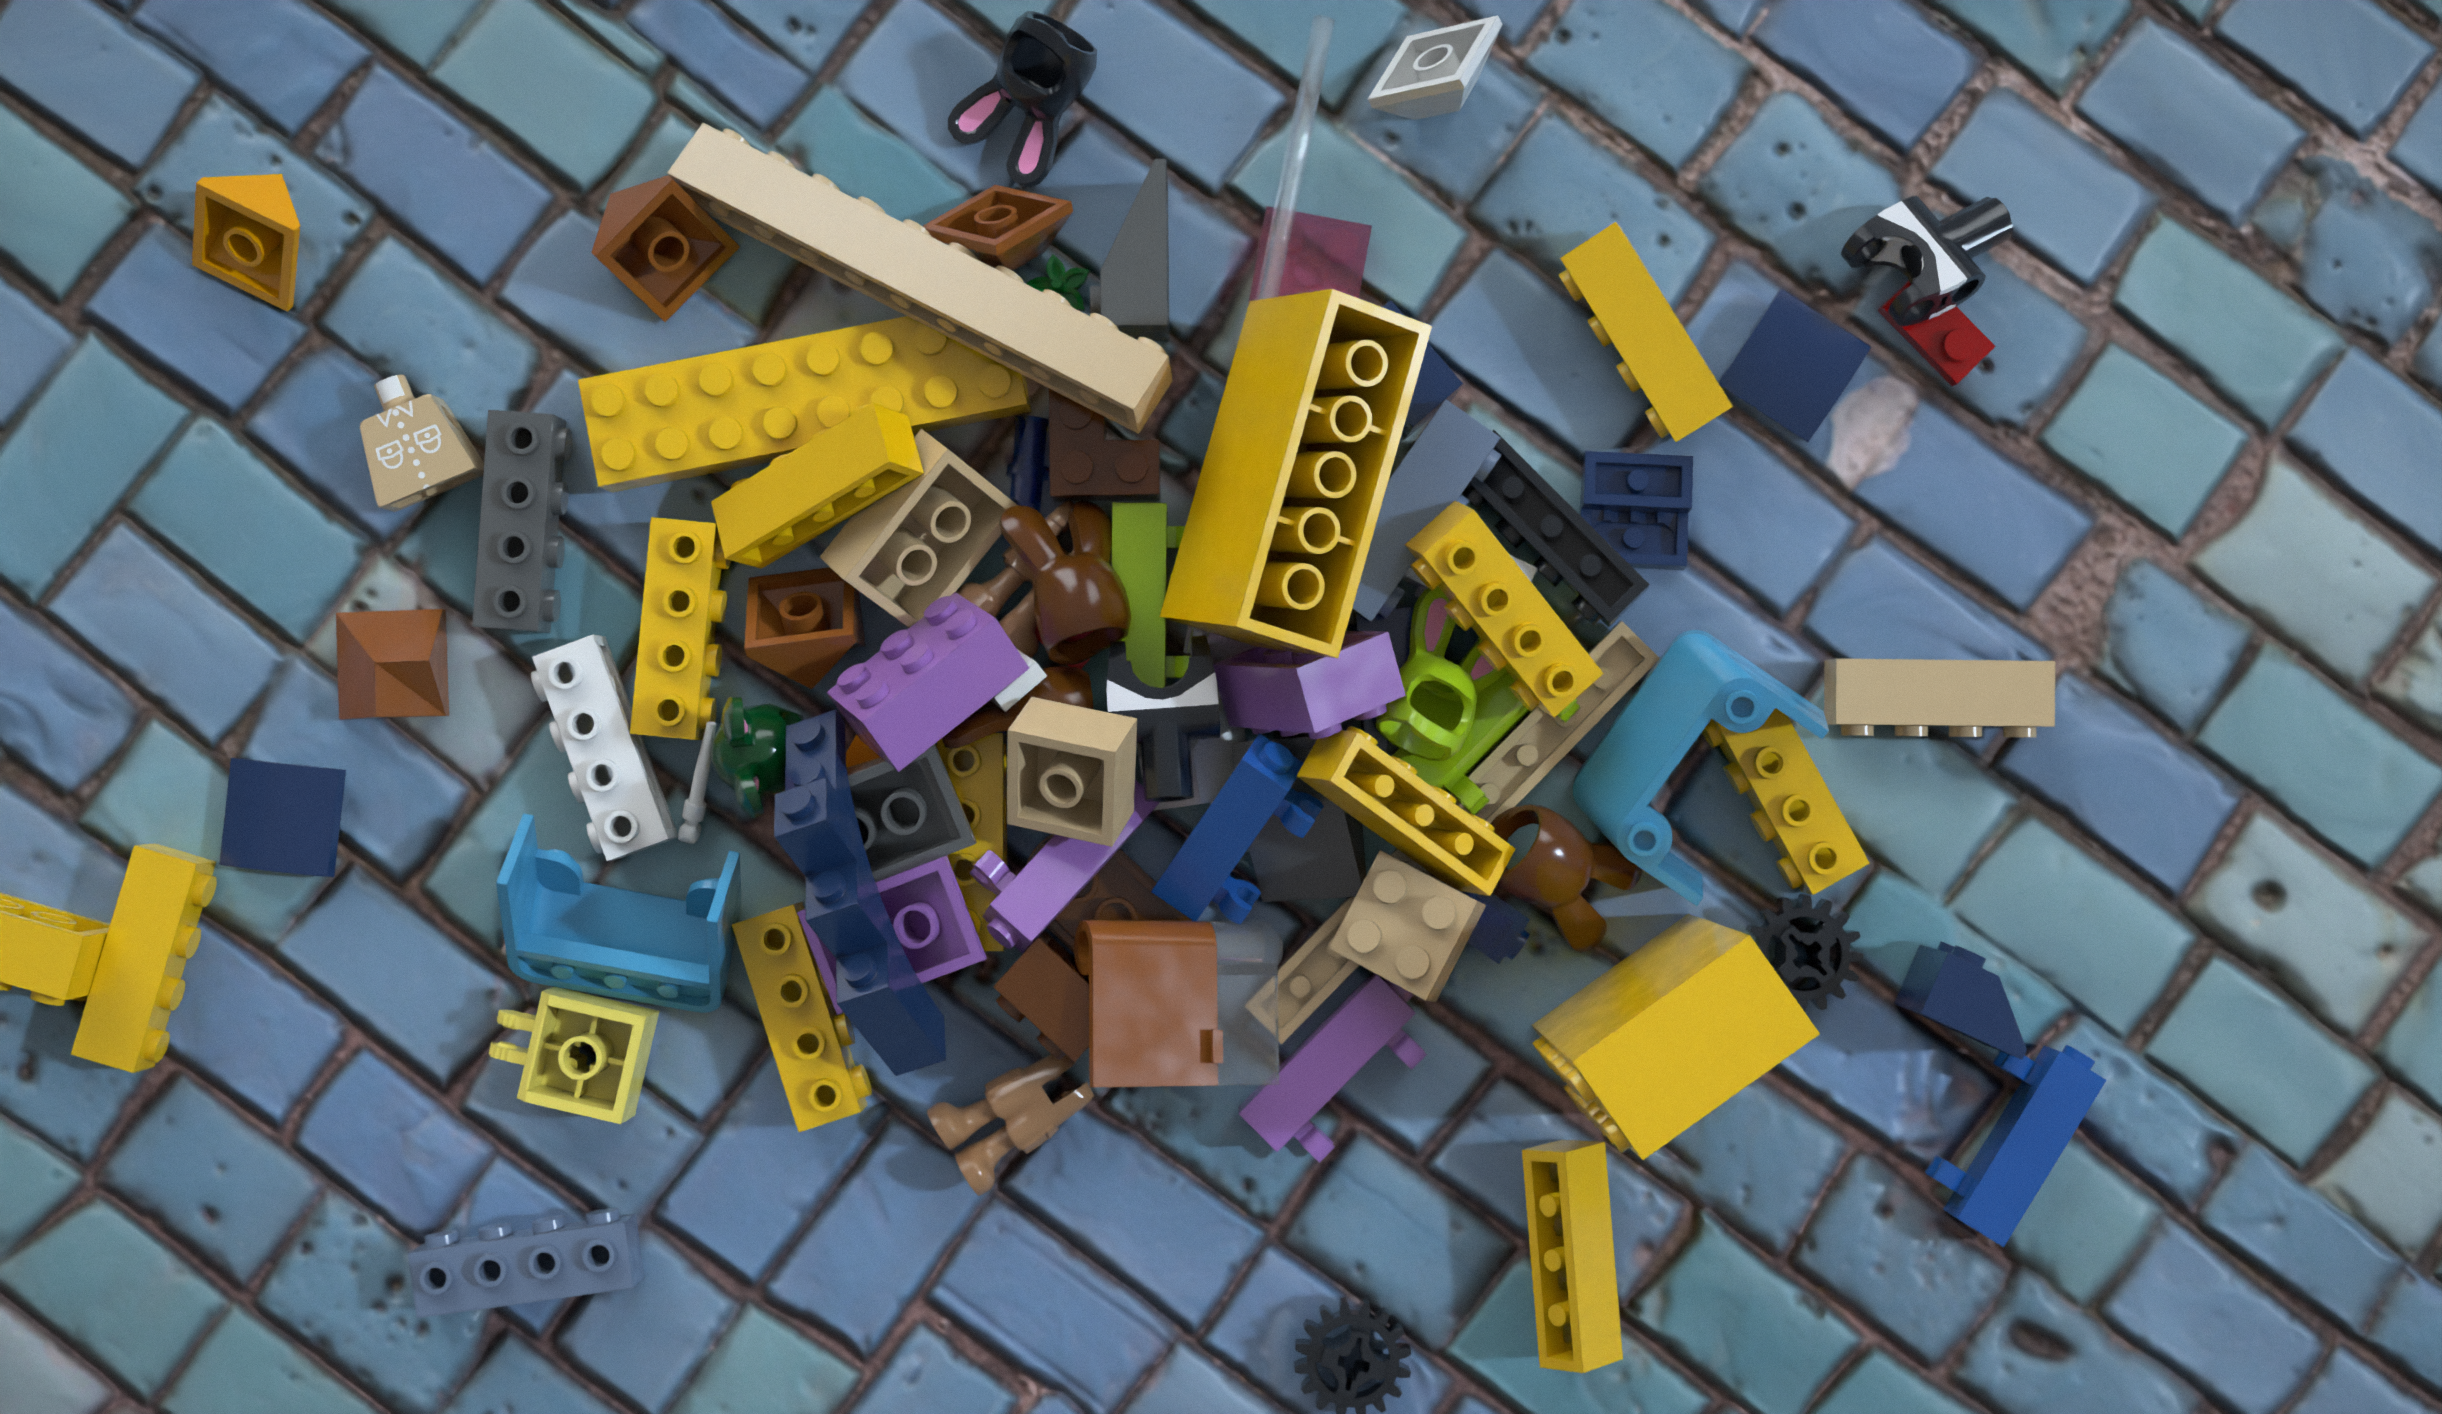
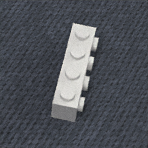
[531,634,678,861]

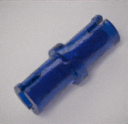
[1006,416,1049,513]

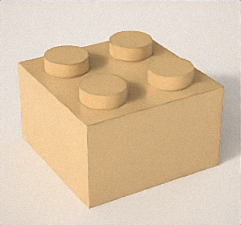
[1007,697,1137,847]
[1329,850,1486,1002]

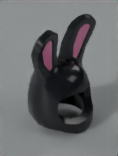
[948,11,1097,187]

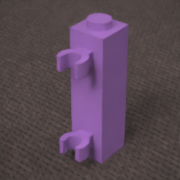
[970,779,1160,954]
[1238,972,1427,1163]

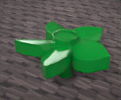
[1026,254,1090,311]

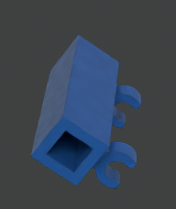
[1151,733,1324,925]
[1925,1045,2107,1247]

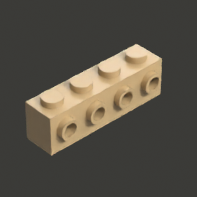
[1824,659,2055,738]

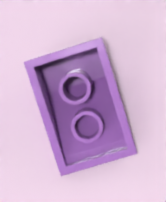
[797,855,987,1015]

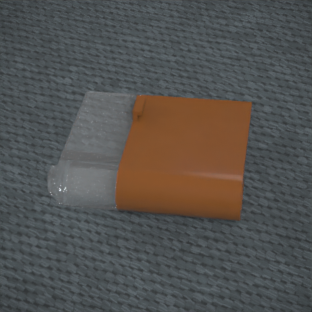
[1074,920,1283,1087]

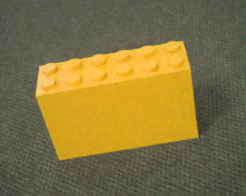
[1159,289,1432,658]
[1532,914,1820,1160]

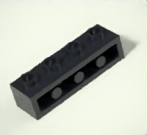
[1462,430,1650,627]

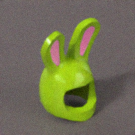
[1375,586,1507,761]

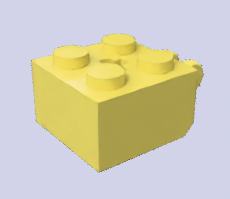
[489,987,660,1124]

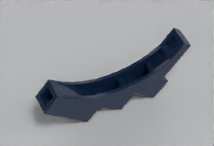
[774,709,946,1076]

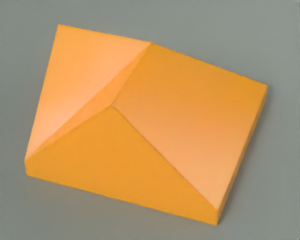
[192,174,300,312]

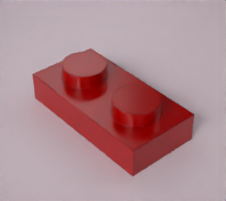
[1877,280,1996,386]

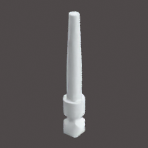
[678,721,717,844]

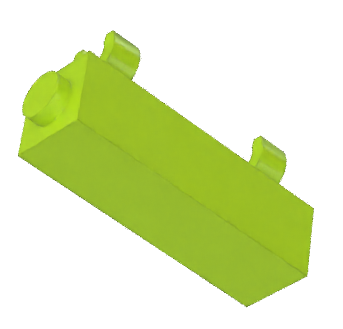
[1112,502,1192,688]
[1392,672,1581,815]

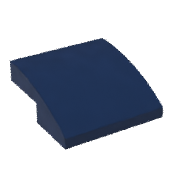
[1718,288,1871,442]
[1579,451,1693,570]
[219,758,346,877]

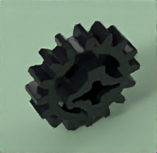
[1746,894,1864,1012]
[1294,1297,1412,1414]

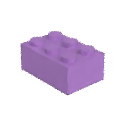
[826,592,1030,772]
[1213,631,1406,739]

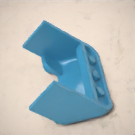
[1573,630,1829,906]
[496,814,741,1013]

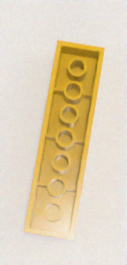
[578,316,1032,493]

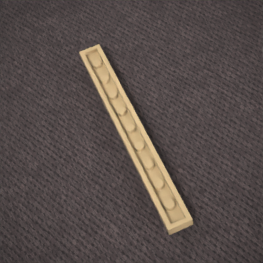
[1243,621,1660,1044]

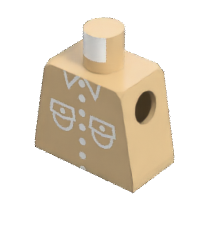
[360,375,484,512]

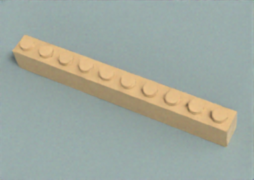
[667,123,1173,434]

